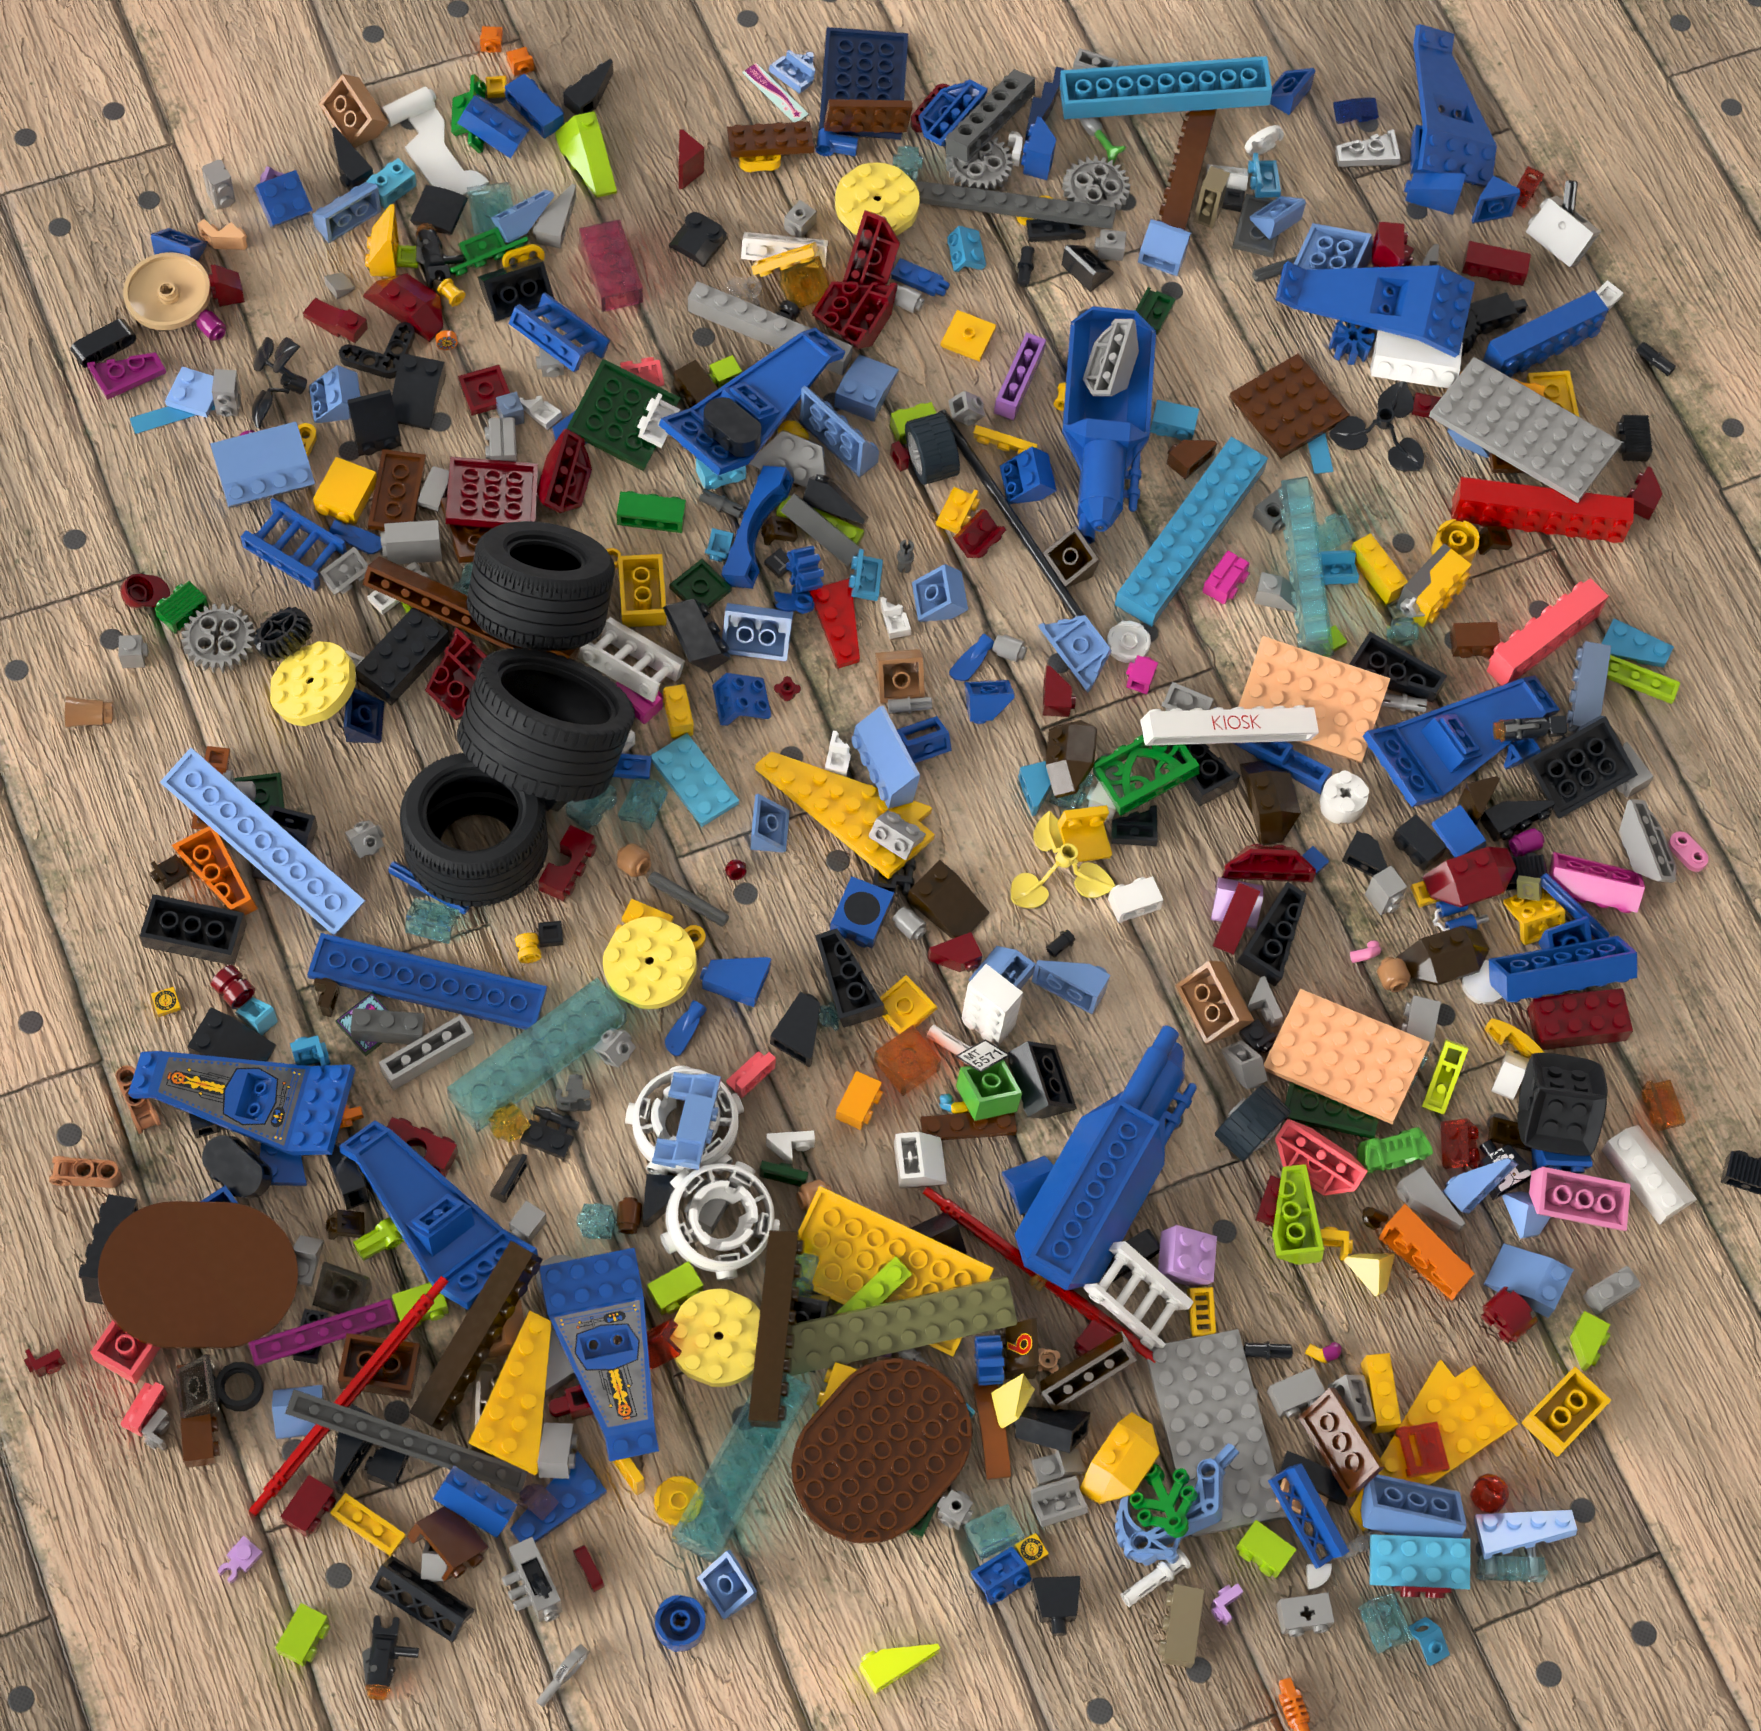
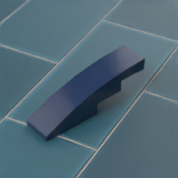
[1025,67,1064,141]

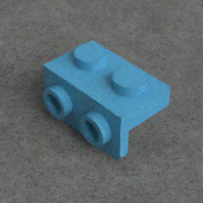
[1248,153,1281,198]
[947,226,986,272]
[849,549,883,601]
[1310,550,1359,586]
[290,1035,331,1066]

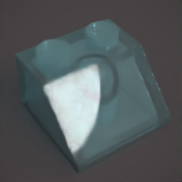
[466,182,513,234]

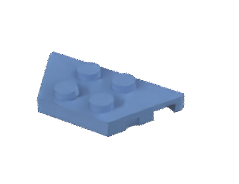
[1038,615,1112,693]

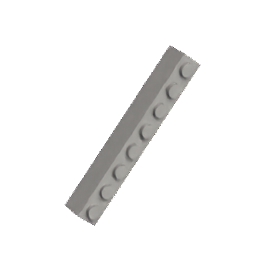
[688,281,853,376]

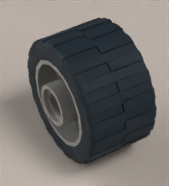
[905,412,960,485]
[1215,1084,1291,1161]

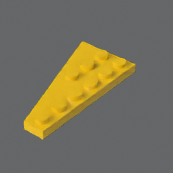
[468,1311,551,1475]

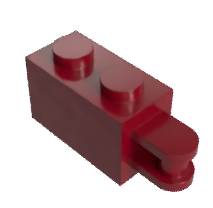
[549,1385,594,1420]

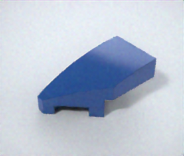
[1504,739,1540,770]

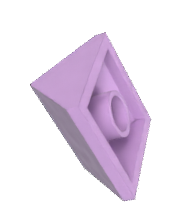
[1211,877,1263,928]

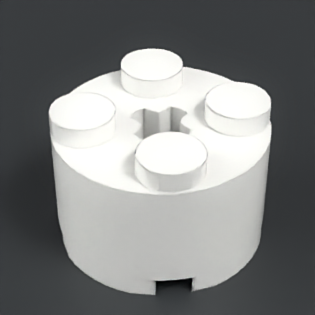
[1320,770,1369,824]

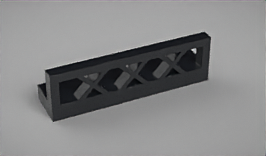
[370,1555,475,1643]

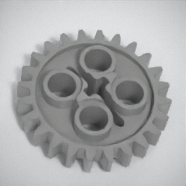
[945,137,1013,191]
[1062,156,1131,211]
[181,604,255,673]

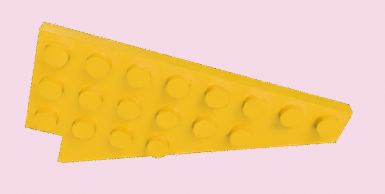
[755,751,935,879]
[1348,1360,1518,1532]

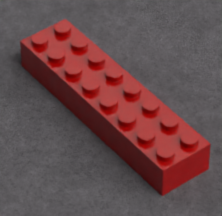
[1451,477,1634,543]

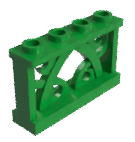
[1093,735,1199,816]

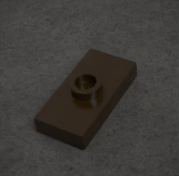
[1488,1116,1532,1152]

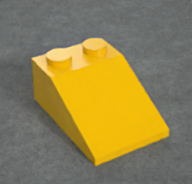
[365,204,399,277]

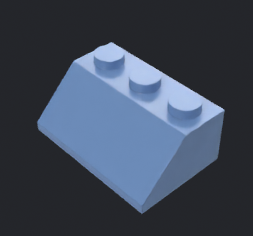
[312,182,381,243]
[722,603,794,661]

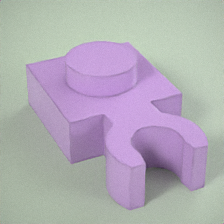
[218,1536,263,1584]

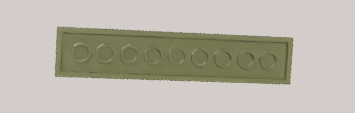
[786,1276,1017,1377]

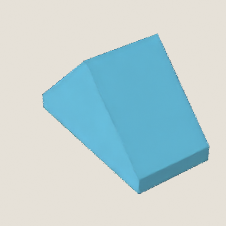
[235,997,278,1035]

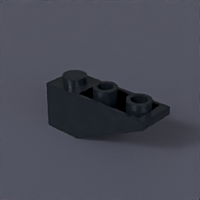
[563,59,613,115]
[1480,800,1555,842]

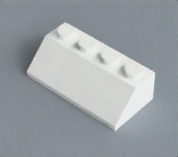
[1370,330,1463,388]
[1601,1125,1697,1225]

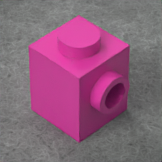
[1126,655,1158,695]

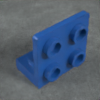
[712,673,771,726]

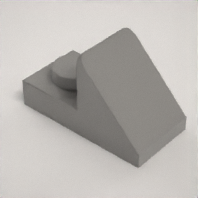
[1247,976,1283,1028]
[293,1235,324,1287]
[1031,1449,1086,1486]

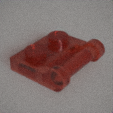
[1394,1421,1450,1478]

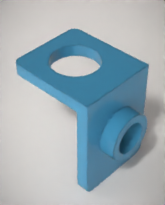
[1406,1617,1450,1666]

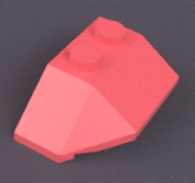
[1275,1119,1368,1196]

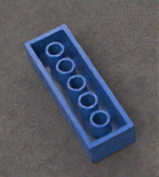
[1482,290,1609,378]
[1489,936,1637,1002]

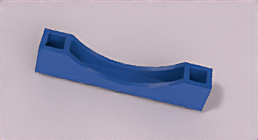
[721,466,794,589]

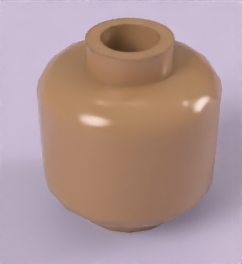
[617,843,651,877]
[1377,957,1411,992]
[796,1179,833,1212]

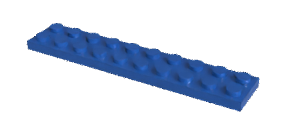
[307,933,547,1032]

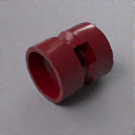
[211,965,255,1009]

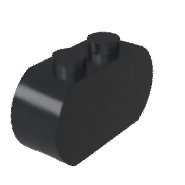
[703,397,761,457]
[202,1135,272,1198]

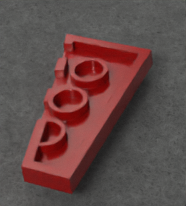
[809,578,860,668]

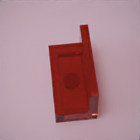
[647,1319,682,1369]

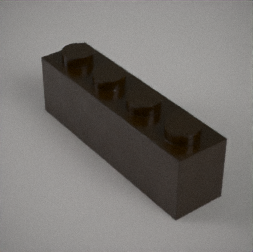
[673,360,718,408]
[1040,1331,1137,1412]

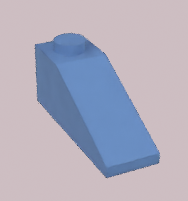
[491,190,555,243]
[1442,1158,1518,1214]

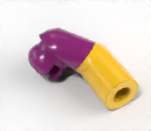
[1305,1342,1342,1363]

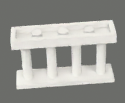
[578,617,685,702]
[1083,1241,1194,1349]

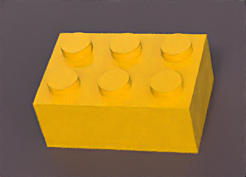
[618,554,667,627]
[1521,1366,1611,1457]

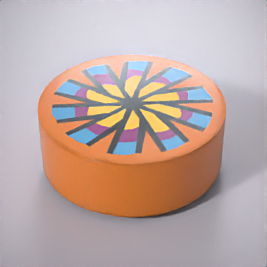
[435,330,458,350]

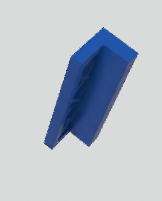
[1268,1463,1350,1569]

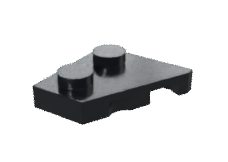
[1111,805,1158,846]

